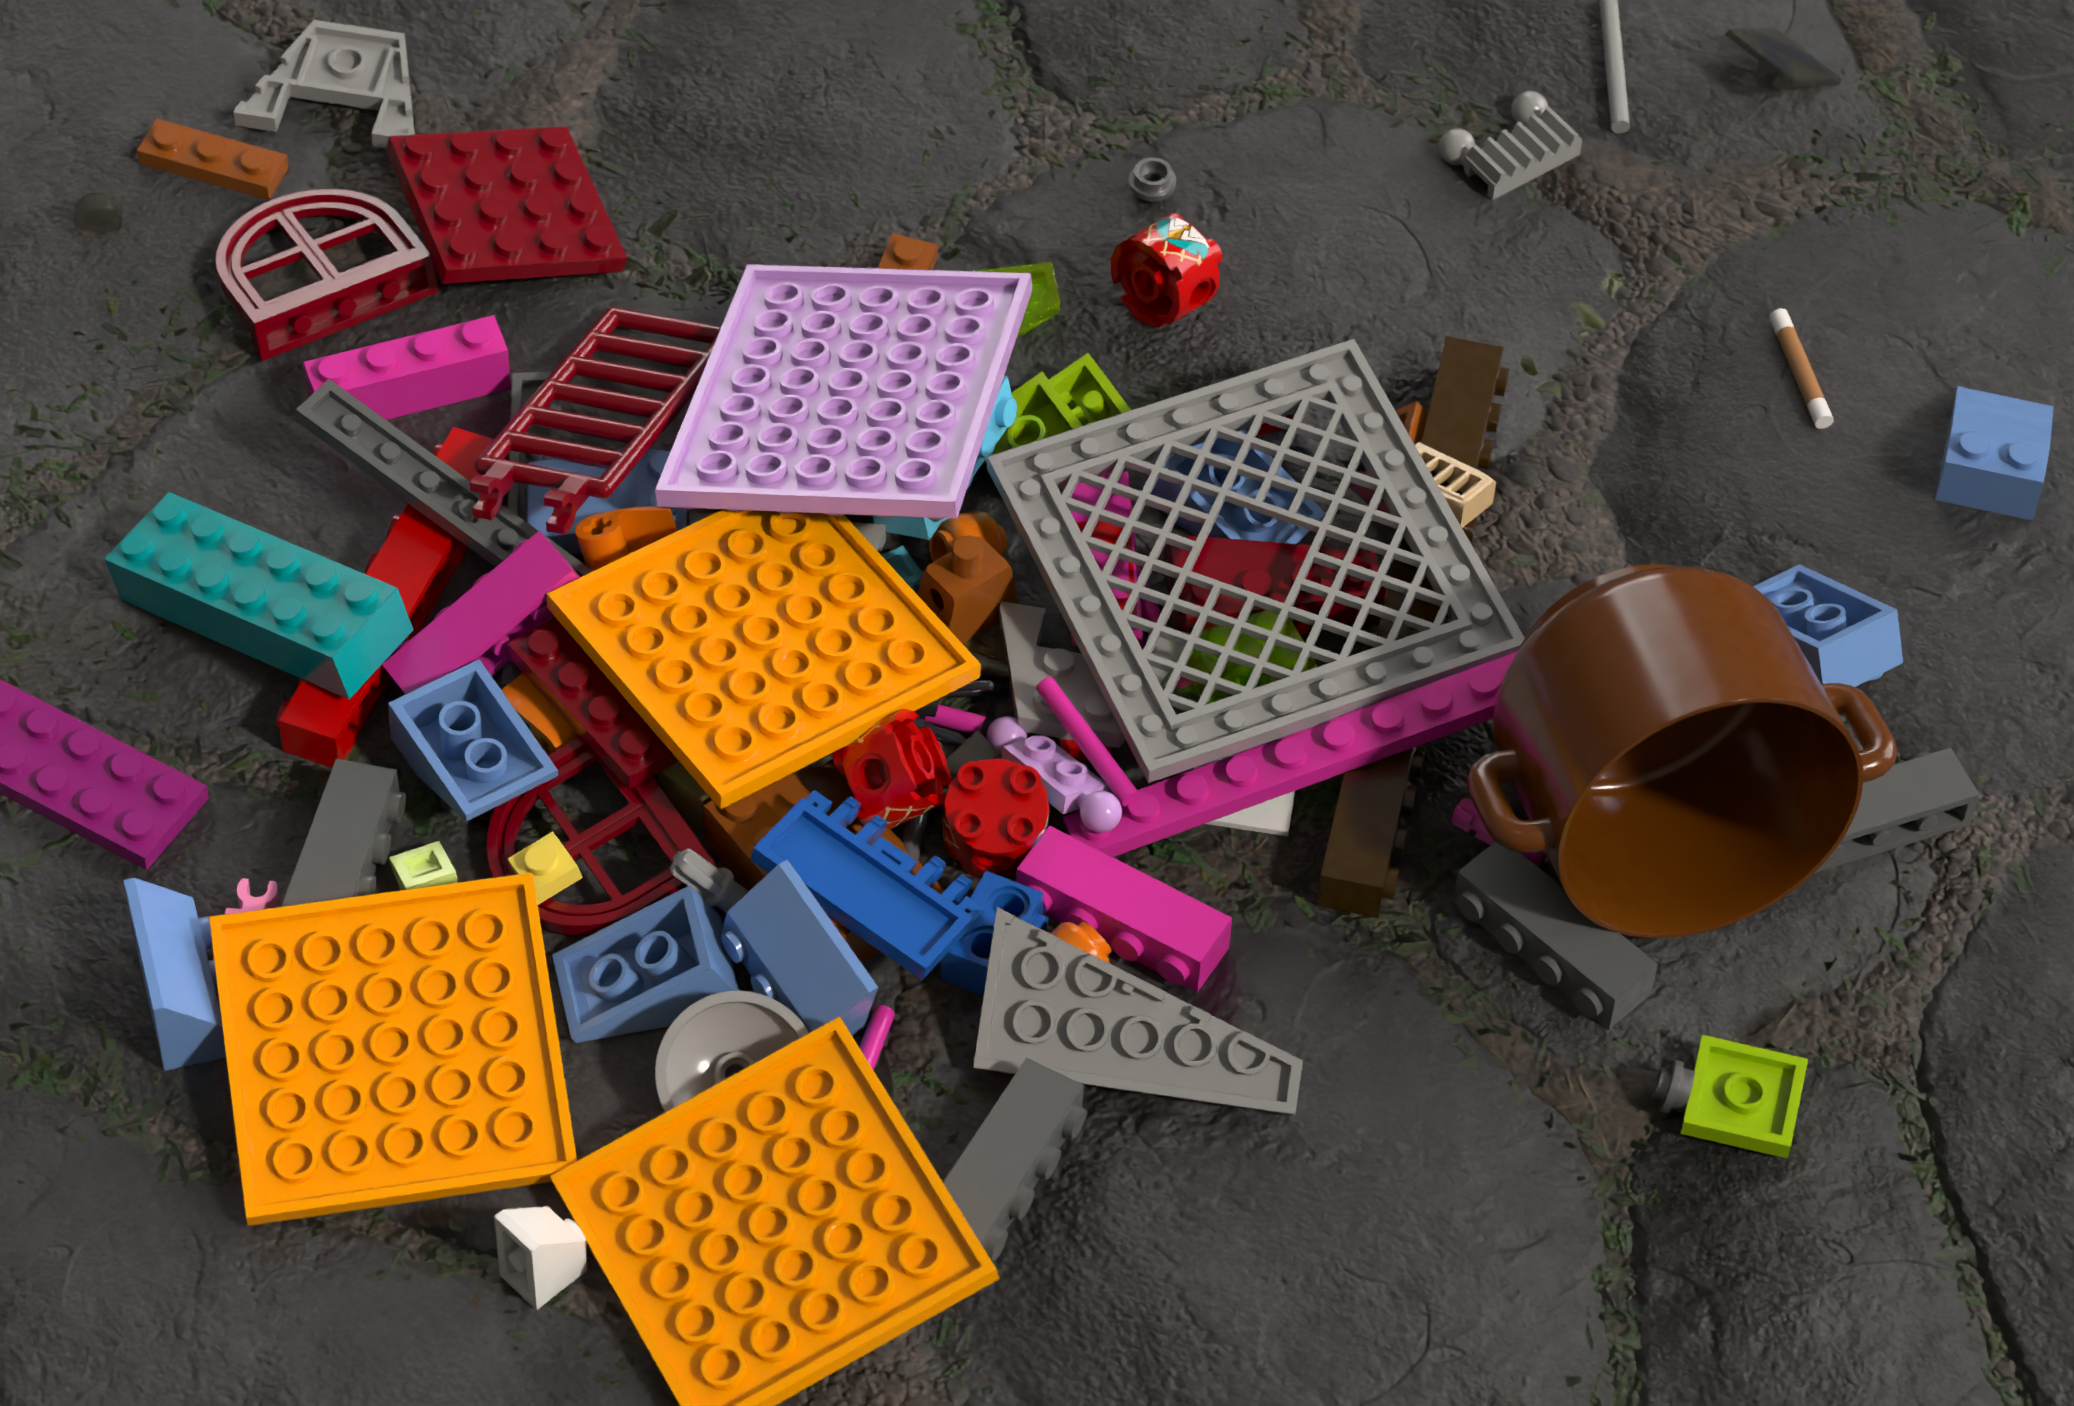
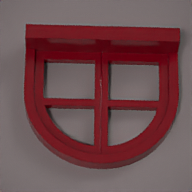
[216,189,439,361]
[487,736,717,936]

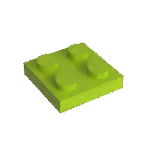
[1681,1035,1808,1159]

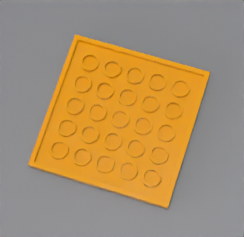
[547,509,981,809]
[209,873,577,1226]
[550,1016,1000,1406]

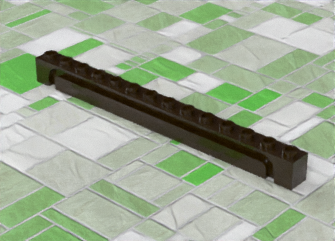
[1317,336,1510,918]

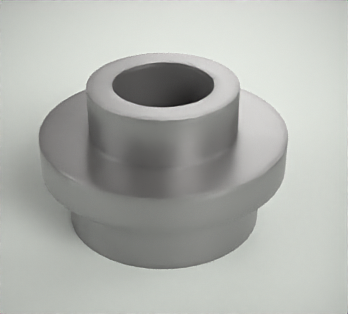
[1129,157,1176,201]
[1652,1060,1695,1114]

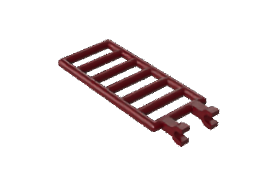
[469,307,722,535]

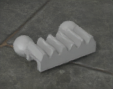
[1438,91,1582,200]

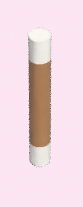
[1769,309,1834,429]

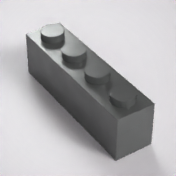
[1813,748,1980,874]
[281,758,406,907]
[1453,842,1658,1030]
[943,1058,1087,1261]

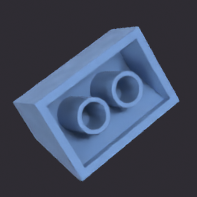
[721,859,878,1036]
[124,878,226,1071]

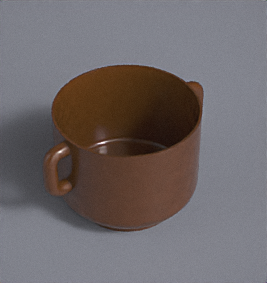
[1466,564,1897,938]

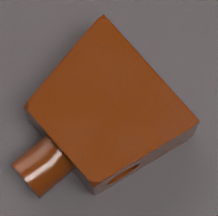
[918,536,1018,644]

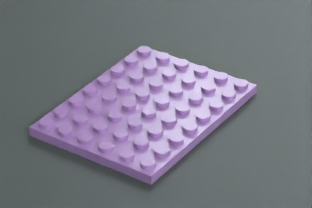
[655,265,1032,520]

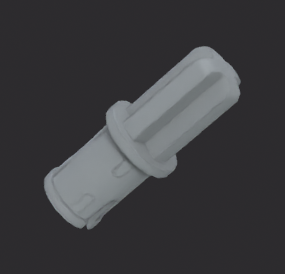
[669,848,749,914]

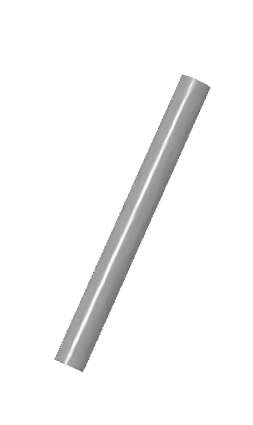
[1599,0,1630,134]

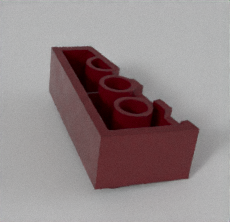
[1163,535,1386,646]

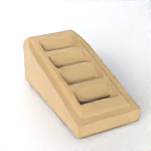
[1415,442,1496,528]

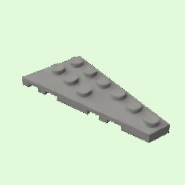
[973,907,1303,1115]

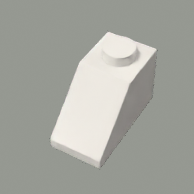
[494,1207,587,1310]

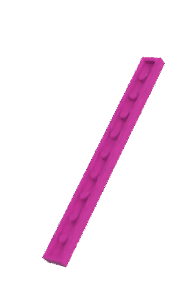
[1063,651,1518,857]

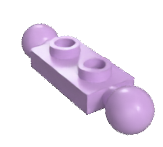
[986,716,1122,833]

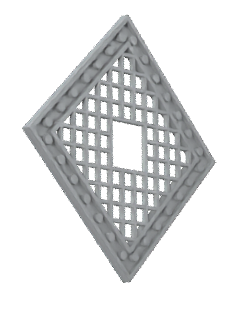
[987,339,1524,783]

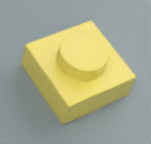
[508,831,583,905]

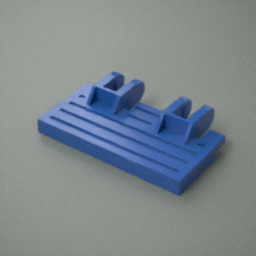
[750,790,985,980]

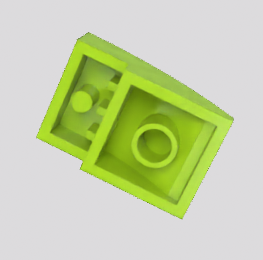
[985,353,1131,463]

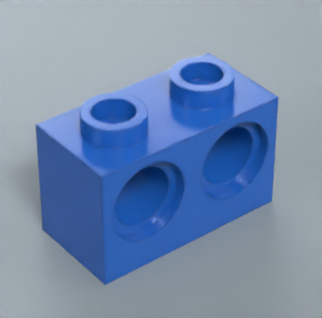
[940,871,1048,997]

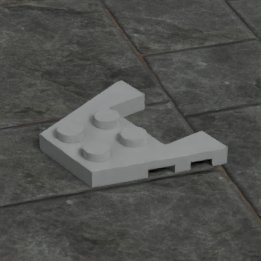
[233,20,415,149]
[999,601,1194,748]

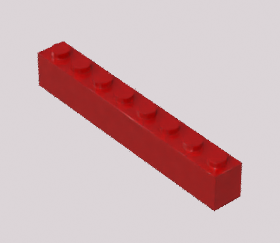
[276,427,509,768]

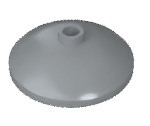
[655,991,809,1112]

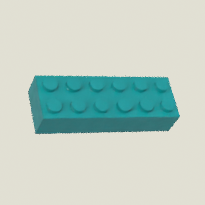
[104,492,414,700]

